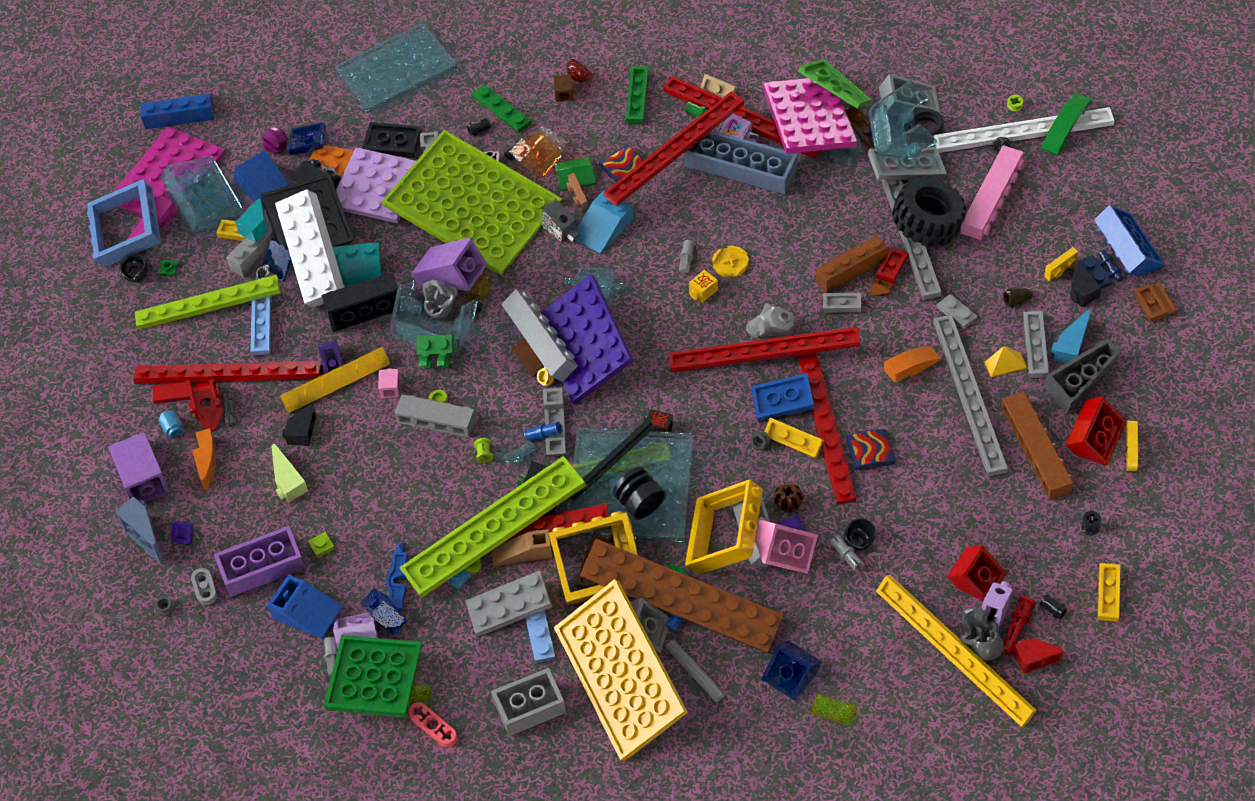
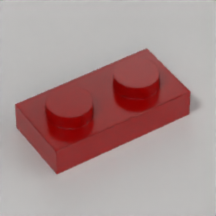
[876,247,908,284]

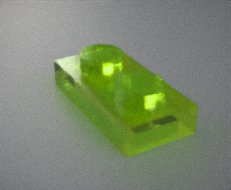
[810,694,856,726]

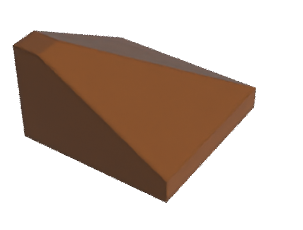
[870,279,896,296]

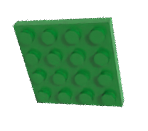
[324,635,422,718]

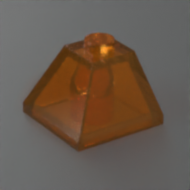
[509,131,564,179]

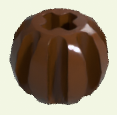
[774,482,803,512]

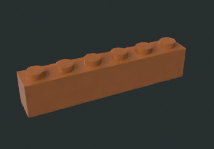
[1001,391,1074,500]

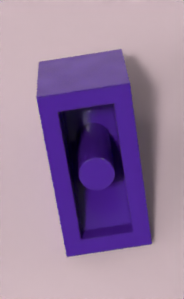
[318,340,343,374]

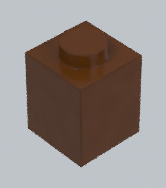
[554,74,573,102]

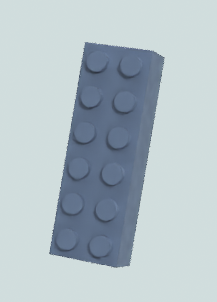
[684,131,798,194]

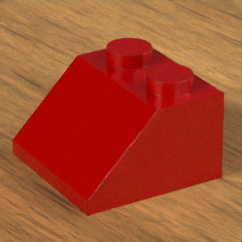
[947,545,1006,601]

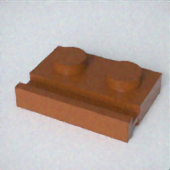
[1134,282,1176,322]

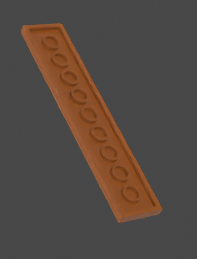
[580,539,784,653]

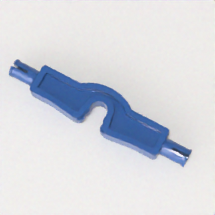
[386,542,407,622]

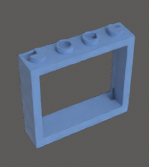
[87,179,161,267]

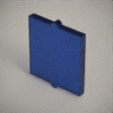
[262,239,292,282]

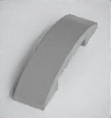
[543,388,566,457]

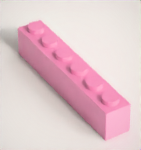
[961,145,1025,240]

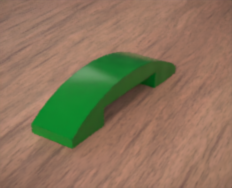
[1041,92,1092,155]

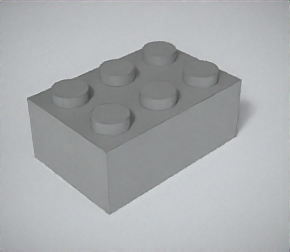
[491,668,566,736]

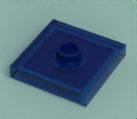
[288,122,326,156]

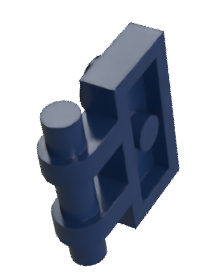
[1077,250,1123,289]

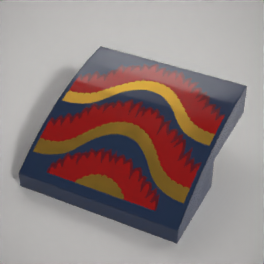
[599,144,644,182]
[846,430,896,470]

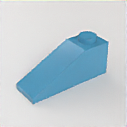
[1051,310,1091,363]

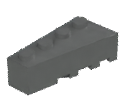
[1043,338,1120,414]

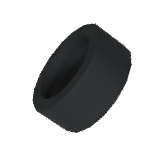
[909,108,944,142]

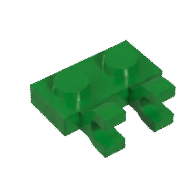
[417,334,455,368]

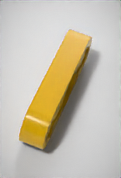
[1126,420,1138,471]

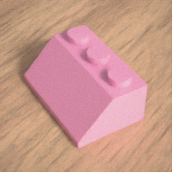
[755,520,818,574]

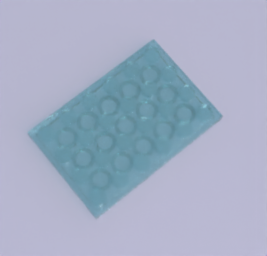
[334,22,457,114]

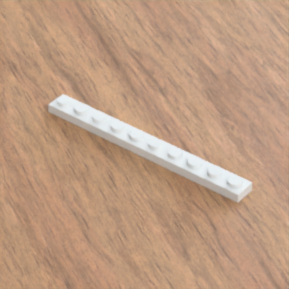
[934,107,1114,153]

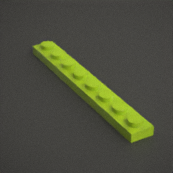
[135,275,281,329]

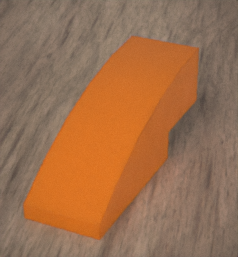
[884,346,942,383]
[192,428,216,489]

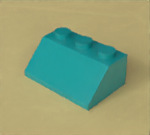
[332,242,382,287]

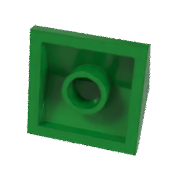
[554,157,596,191]

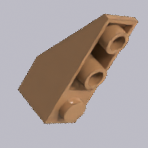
[492,529,553,567]

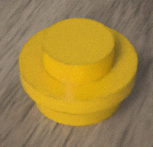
[537,367,555,386]

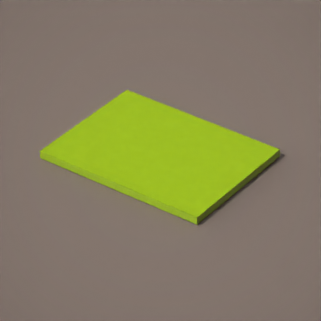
[382,130,563,276]

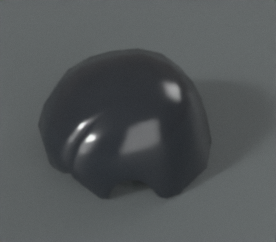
[120,254,148,282]
[844,518,876,551]

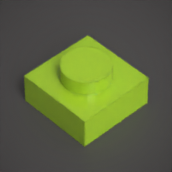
[308,532,335,558]

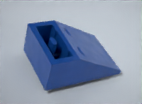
[267,575,344,639]

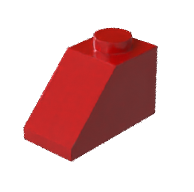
[1013,638,1063,674]

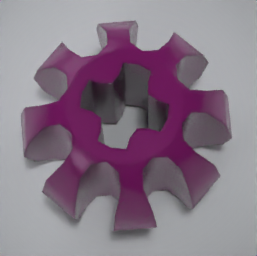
[261,127,288,153]

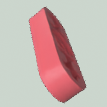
[409,702,457,747]

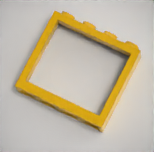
[685,479,763,574]
[549,511,638,605]

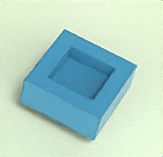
[446,570,471,590]

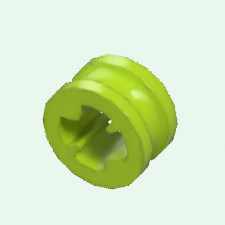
[1007,95,1023,111]

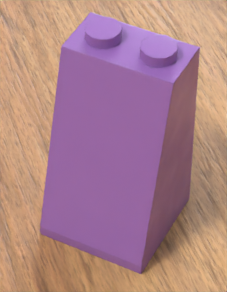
[412,238,487,291]
[108,432,170,503]

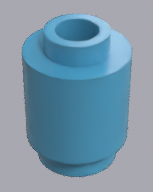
[158,410,184,439]

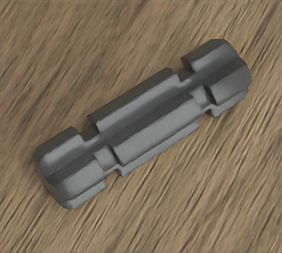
[222,393,236,427]

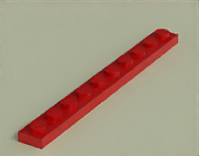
[663,76,820,159]
[603,91,744,207]
[669,327,860,372]
[797,353,856,505]
[133,361,322,384]

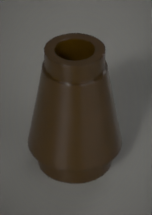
[1003,288,1033,307]

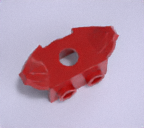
[185,379,223,431]

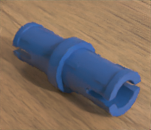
[524,422,563,442]

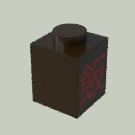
[643,409,674,439]

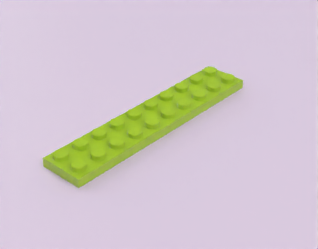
[399,456,586,598]

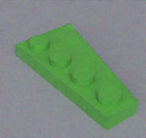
[798,59,872,109]

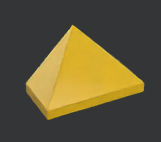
[984,346,1028,378]

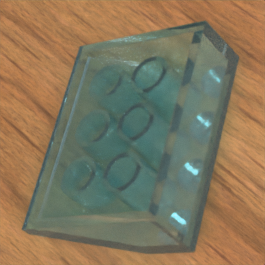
[160,156,245,235]

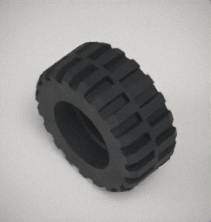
[892,177,967,247]

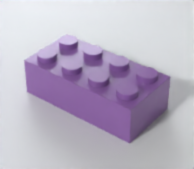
[214,526,305,597]

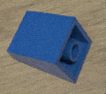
[234,150,289,206]

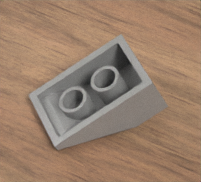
[879,74,940,118]

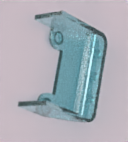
[868,80,937,158]
[390,279,478,357]

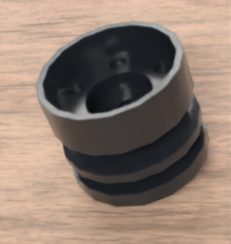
[613,467,666,520]

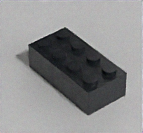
[321,272,404,332]

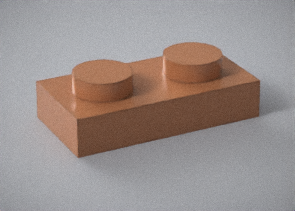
[566,173,589,212]

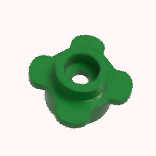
[158,260,178,276]

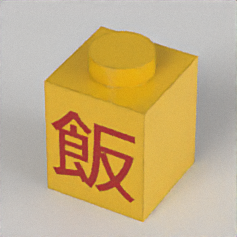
[689,270,718,303]

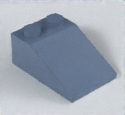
[115,497,164,564]

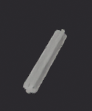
[666,640,724,702]

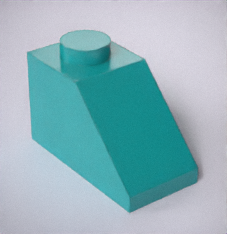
[235,198,267,243]

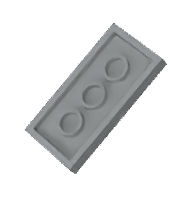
[868,147,947,180]
[466,570,552,637]

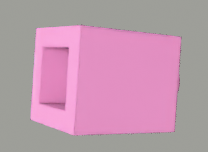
[378,368,400,398]

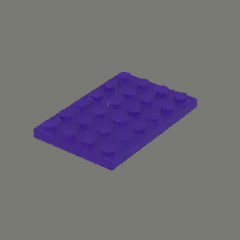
[541,274,634,404]

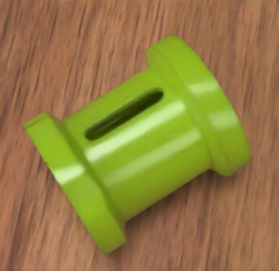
[474,438,494,463]

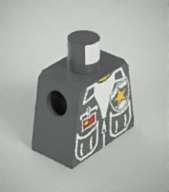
[542,199,580,243]

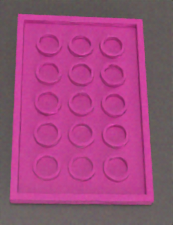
[763,78,857,154]
[113,126,226,226]

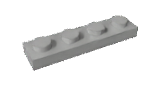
[1023,311,1049,378]

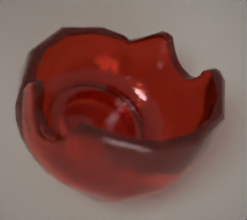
[566,59,593,83]

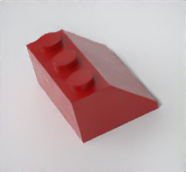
[1066,396,1127,466]

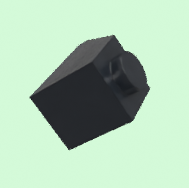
[1070,262,1102,307]
[282,405,317,446]

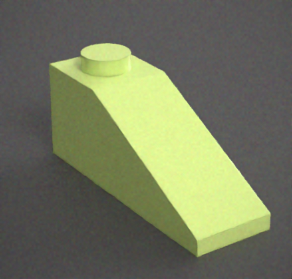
[272,444,308,503]

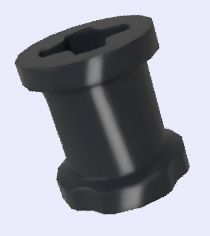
[1081,511,1101,536]

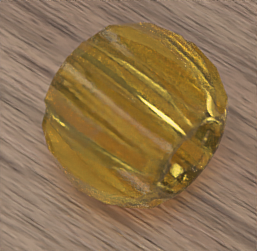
[465,273,492,299]

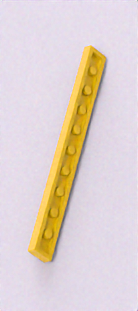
[876,575,1036,727]

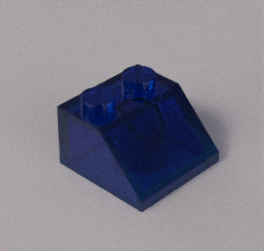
[761,640,822,701]

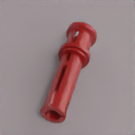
[1003,596,1036,656]

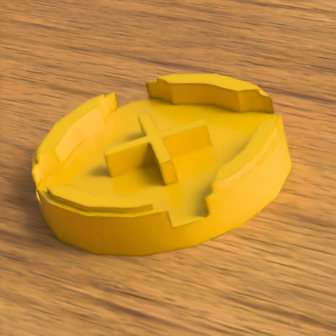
[712,246,749,278]

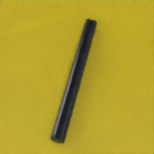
[569,420,654,501]

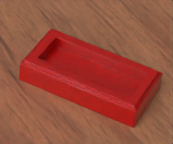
[153,381,191,404]

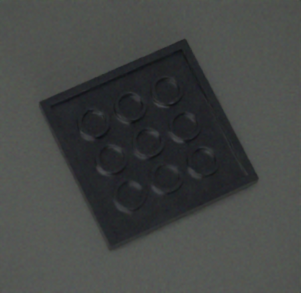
[260,173,354,262]

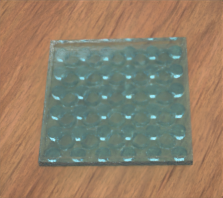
[567,427,694,542]

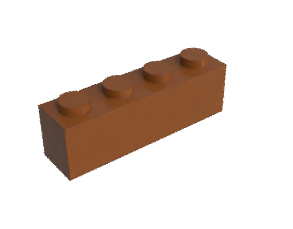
[816,235,888,293]

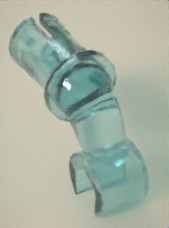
[493,441,536,463]

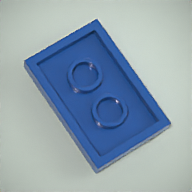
[751,373,815,422]

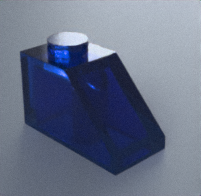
[360,588,408,635]

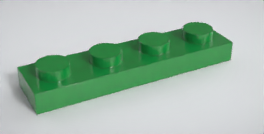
[626,66,649,124]
[472,84,532,133]

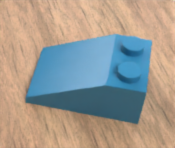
[576,190,634,254]

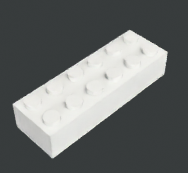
[275,189,344,307]

